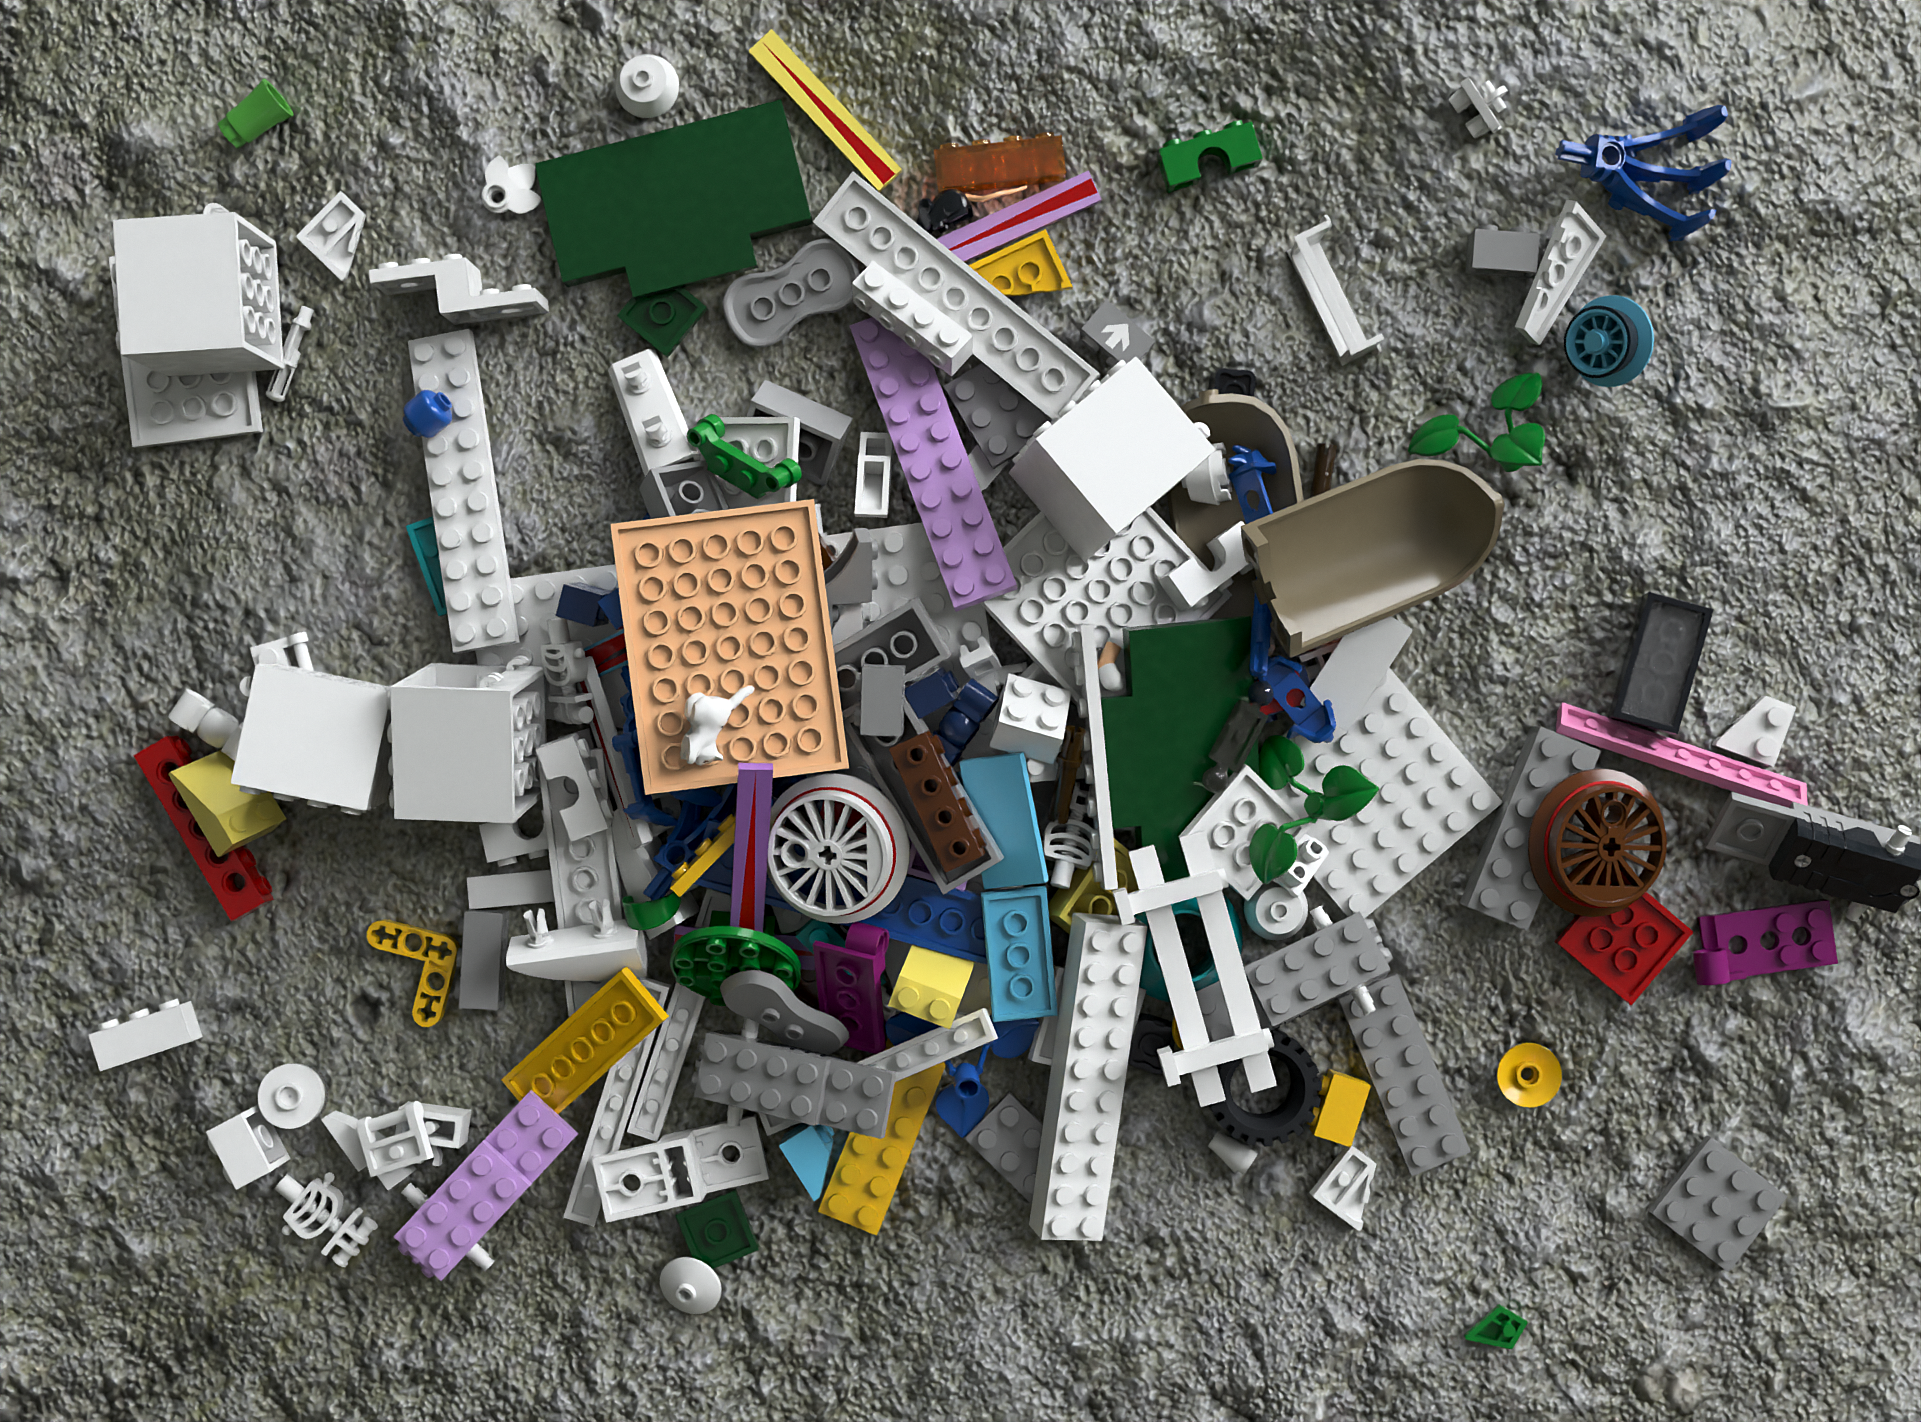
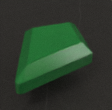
[1464,1304,1528,1349]

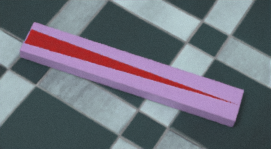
[936,171,1102,263]

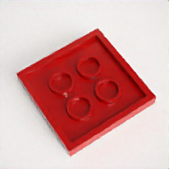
[1555,871,1693,1006]

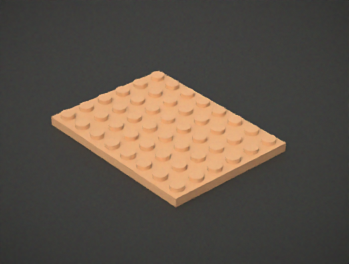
[610,499,849,795]

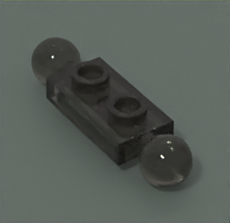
[1202,681,1274,793]

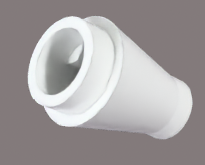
[1207,1131,1257,1175]

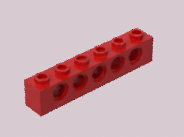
[133,736,275,922]

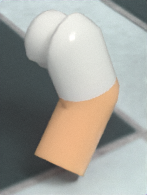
[1097,641,1125,692]

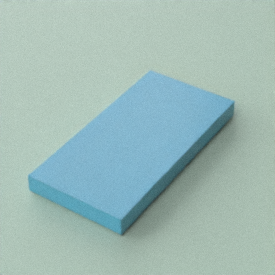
[959,752,1049,889]
[980,886,1058,1022]

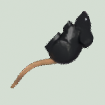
[916,185,1027,234]

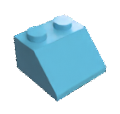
[779,1123,835,1201]

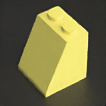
[888,944,975,1029]

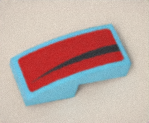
[584,629,628,677]

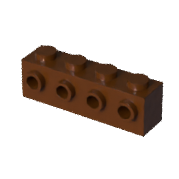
[889,730,987,873]

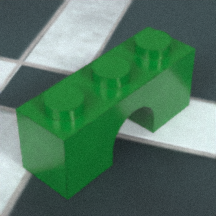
[1157,120,1263,193]

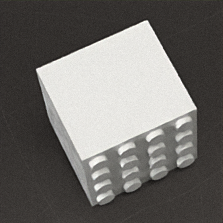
[110,203,284,376]
[1009,356,1215,562]
[386,655,547,823]
[231,664,392,815]

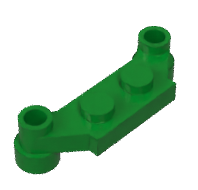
[687,414,802,500]

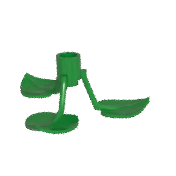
[1408,372,1545,472]
[1249,735,1379,884]

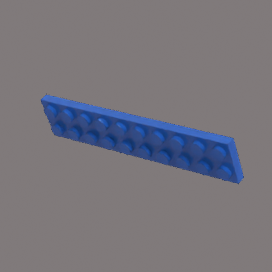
[693,818,987,965]

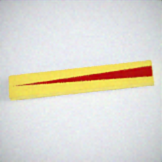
[748,29,902,193]

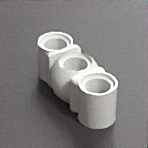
[168,689,243,761]

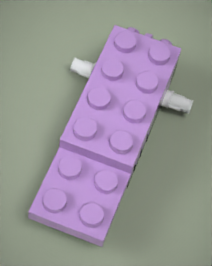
[394,1090,578,1281]

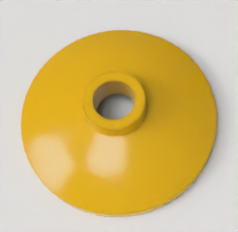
[1497,1043,1562,1108]

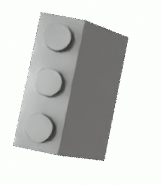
[746,380,853,486]
[639,460,729,519]

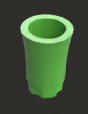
[218,78,294,149]

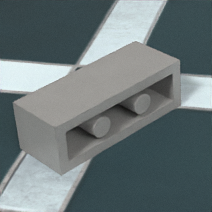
[455,909,510,1010]

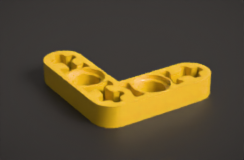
[366,919,460,1027]

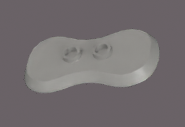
[723,238,860,348]
[720,970,849,1055]

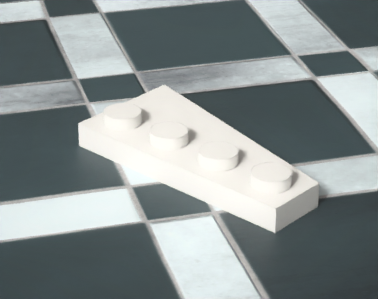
[1515,199,1606,345]

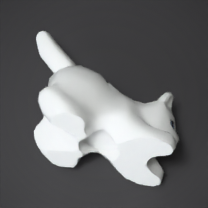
[680,686,754,766]

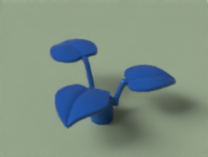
[885,1012,1040,1138]

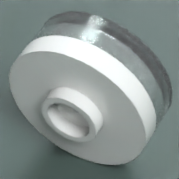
[258,1063,329,1129]

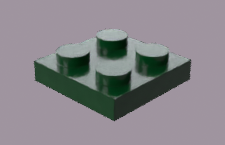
[617,287,708,358]
[675,1188,760,1269]

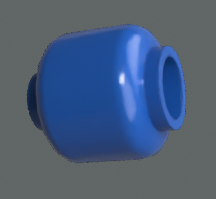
[403,390,452,438]

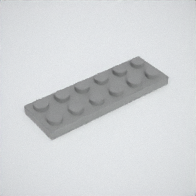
[1338,973,1471,1176]

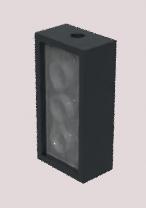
[1608,592,1714,735]

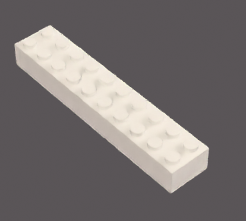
[1029,913,1148,1241]

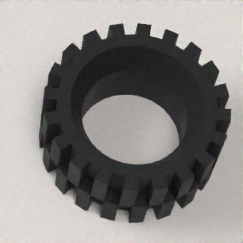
[1209,1029,1322,1147]

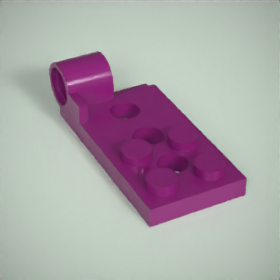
[1692,899,1838,985]
[813,922,889,1054]

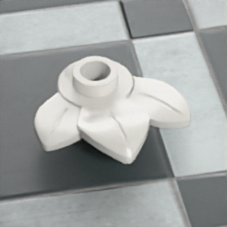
[481,155,542,214]

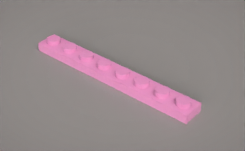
[1556,702,1808,808]

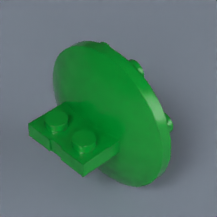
[670,910,801,1006]

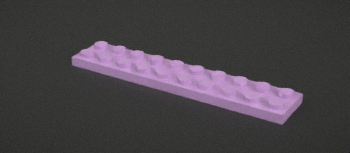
[850,317,1018,612]

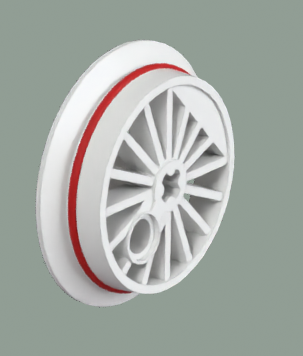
[767,773,910,924]

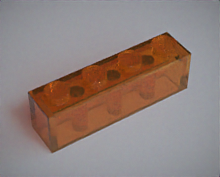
[934,132,1066,194]

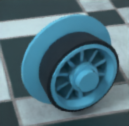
[1564,295,1654,387]

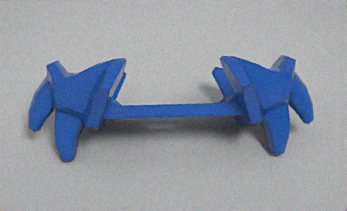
[1228,445,1287,524]
[1255,655,1336,743]

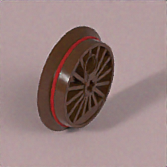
[1528,769,1667,917]

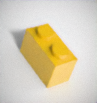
[1307,1069,1371,1147]

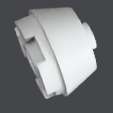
[615,54,679,118]
[1181,441,1232,505]
[1244,880,1308,940]

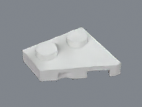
[296,191,366,282]
[1712,696,1796,767]
[1309,1145,1376,1231]

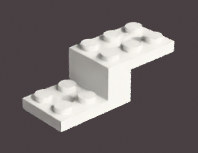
[369,254,549,325]
[592,1114,770,1223]

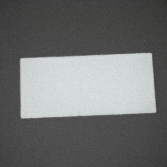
[1300,616,1413,732]

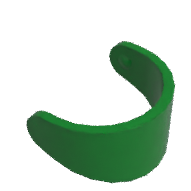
[622,891,681,930]

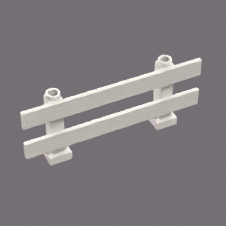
[1112,830,1277,1107]

